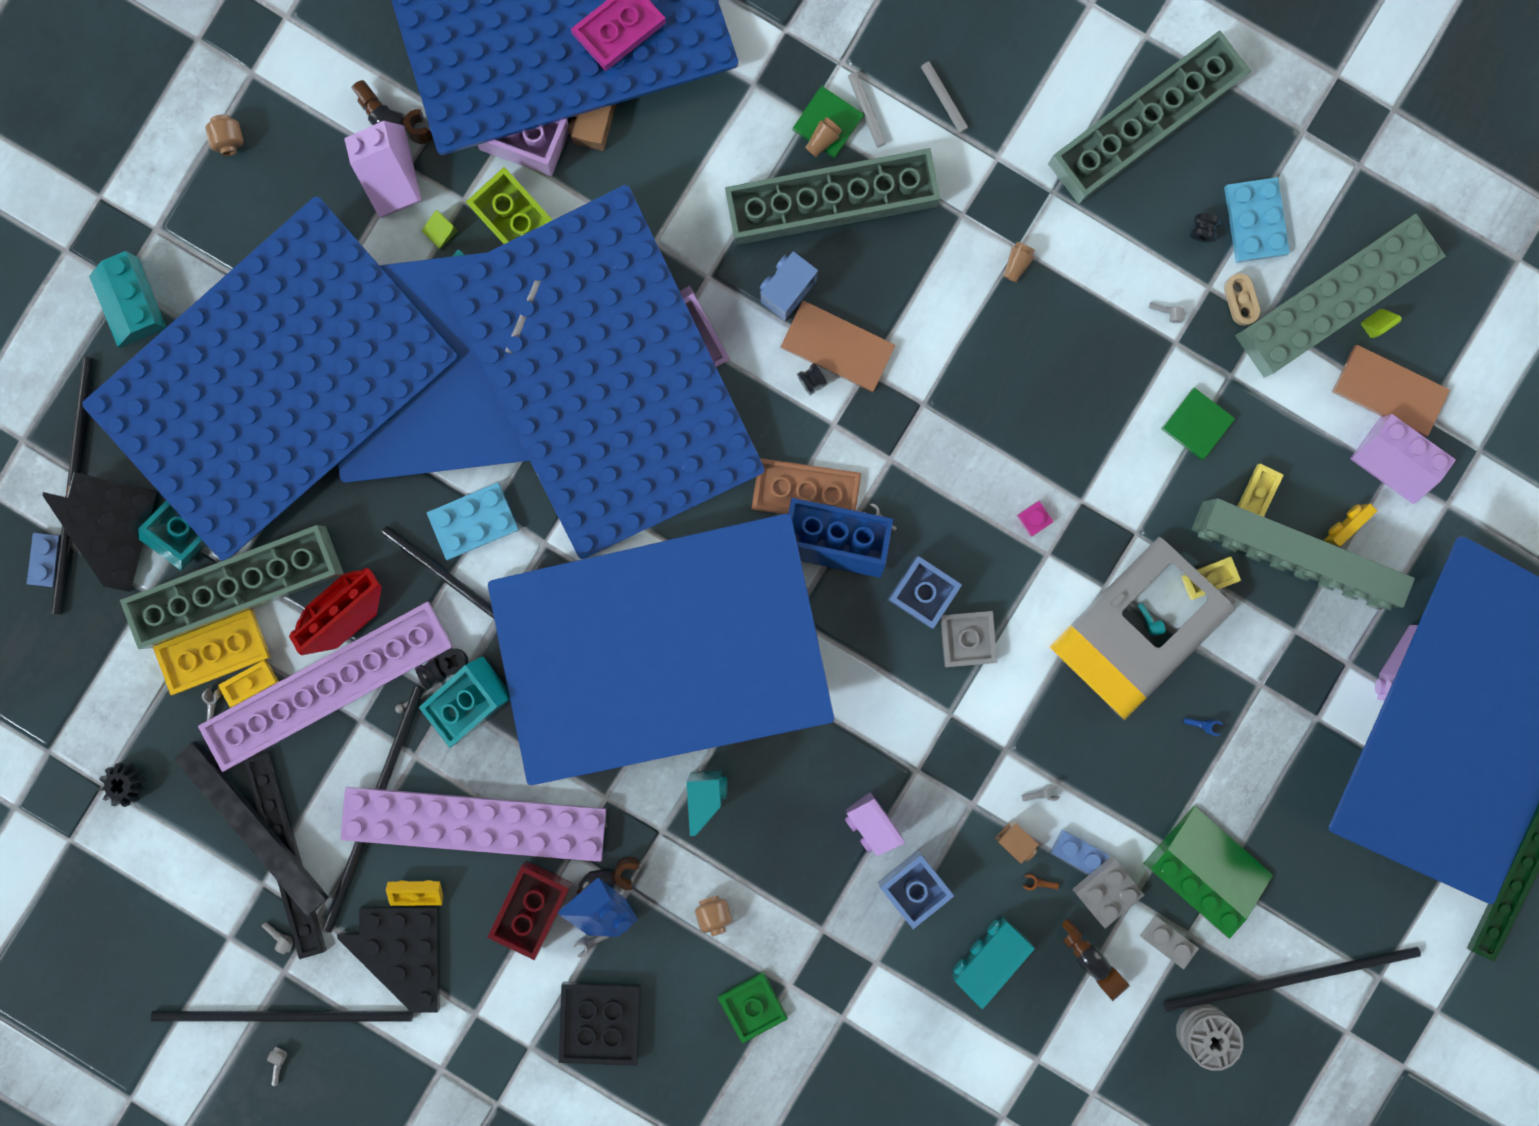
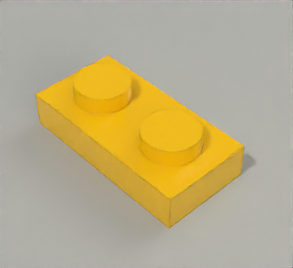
[1324,503,1377,547]
[218,660,279,708]
[386,880,444,906]

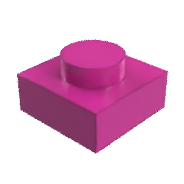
[1016,501,1054,537]

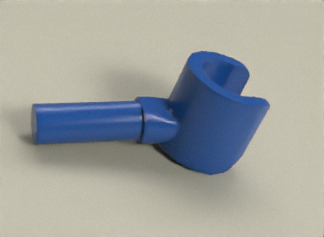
[1183,717,1223,736]

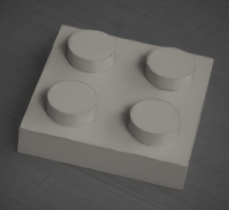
[940,611,997,667]
[1072,856,1144,928]

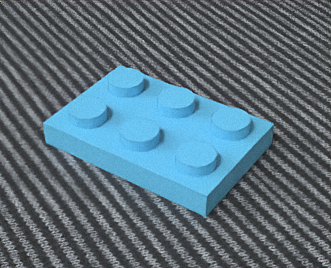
[1224,177,1290,263]
[426,482,519,560]

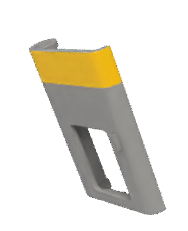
[1049,537,1236,720]

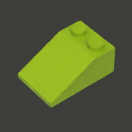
[466,167,552,244]

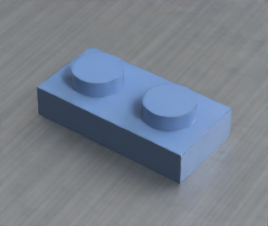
[27,533,60,587]
[1050,829,1109,874]

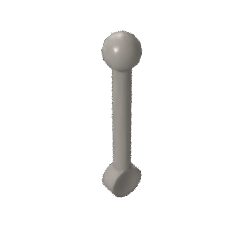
[395,682,443,714]

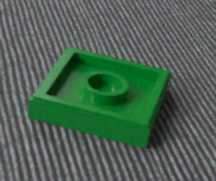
[793,86,864,159]
[1161,387,1235,460]
[718,971,788,1044]

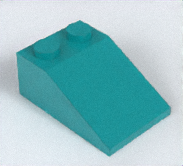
[138,500,206,571]
[419,656,510,748]

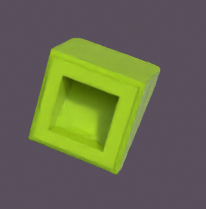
[421,210,458,249]
[1361,309,1402,338]

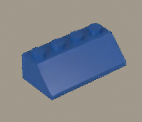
[788,498,893,578]

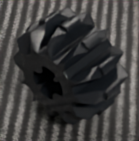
[98,762,147,807]

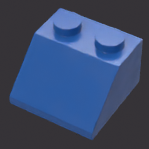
[558,877,638,937]

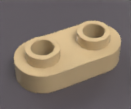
[1224,273,1260,326]

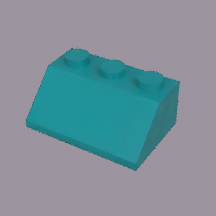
[89,251,167,348]
[687,770,728,836]
[952,917,1035,1010]

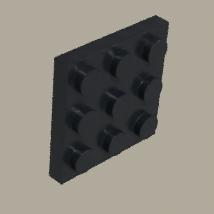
[558,982,641,1066]

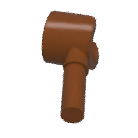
[1023,873,1059,890]

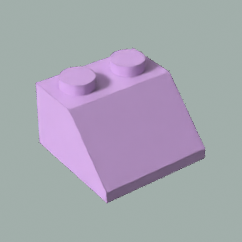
[845,792,905,856]

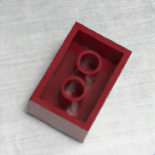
[487,860,573,961]

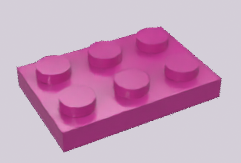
[571,0,666,71]

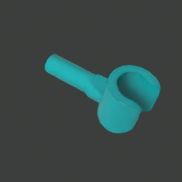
[1137,602,1166,636]

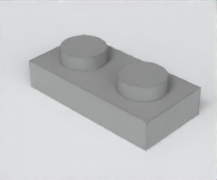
[1140,915,1199,969]

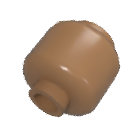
[205,115,244,156]
[695,895,732,937]

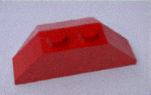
[289,568,382,656]

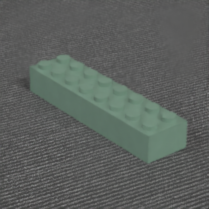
[1048,30,1252,204]
[725,148,940,245]
[1235,214,1446,377]
[1191,498,1415,611]
[120,525,344,649]

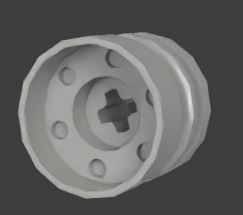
[1176,1003,1243,1071]

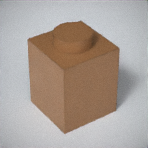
[995,820,1039,863]

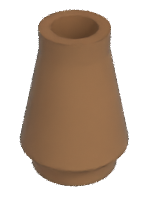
[805,117,842,158]
[1003,242,1035,283]

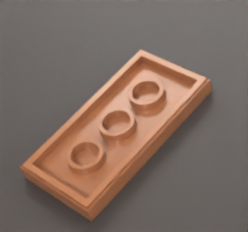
[780,301,896,392]
[1332,345,1450,437]
[752,458,861,514]

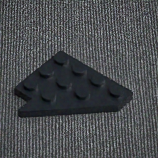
[42,472,157,592]
[337,906,440,1013]

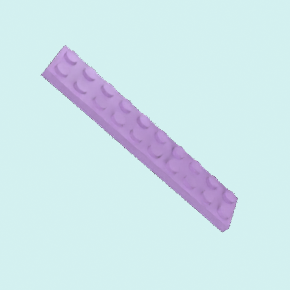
[198,602,454,772]
[340,787,607,862]

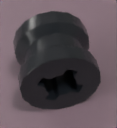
[1190,214,1221,242]
[797,363,828,396]
[439,648,469,675]
[415,657,447,690]

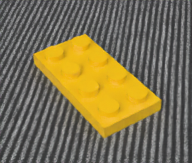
[153,609,271,695]

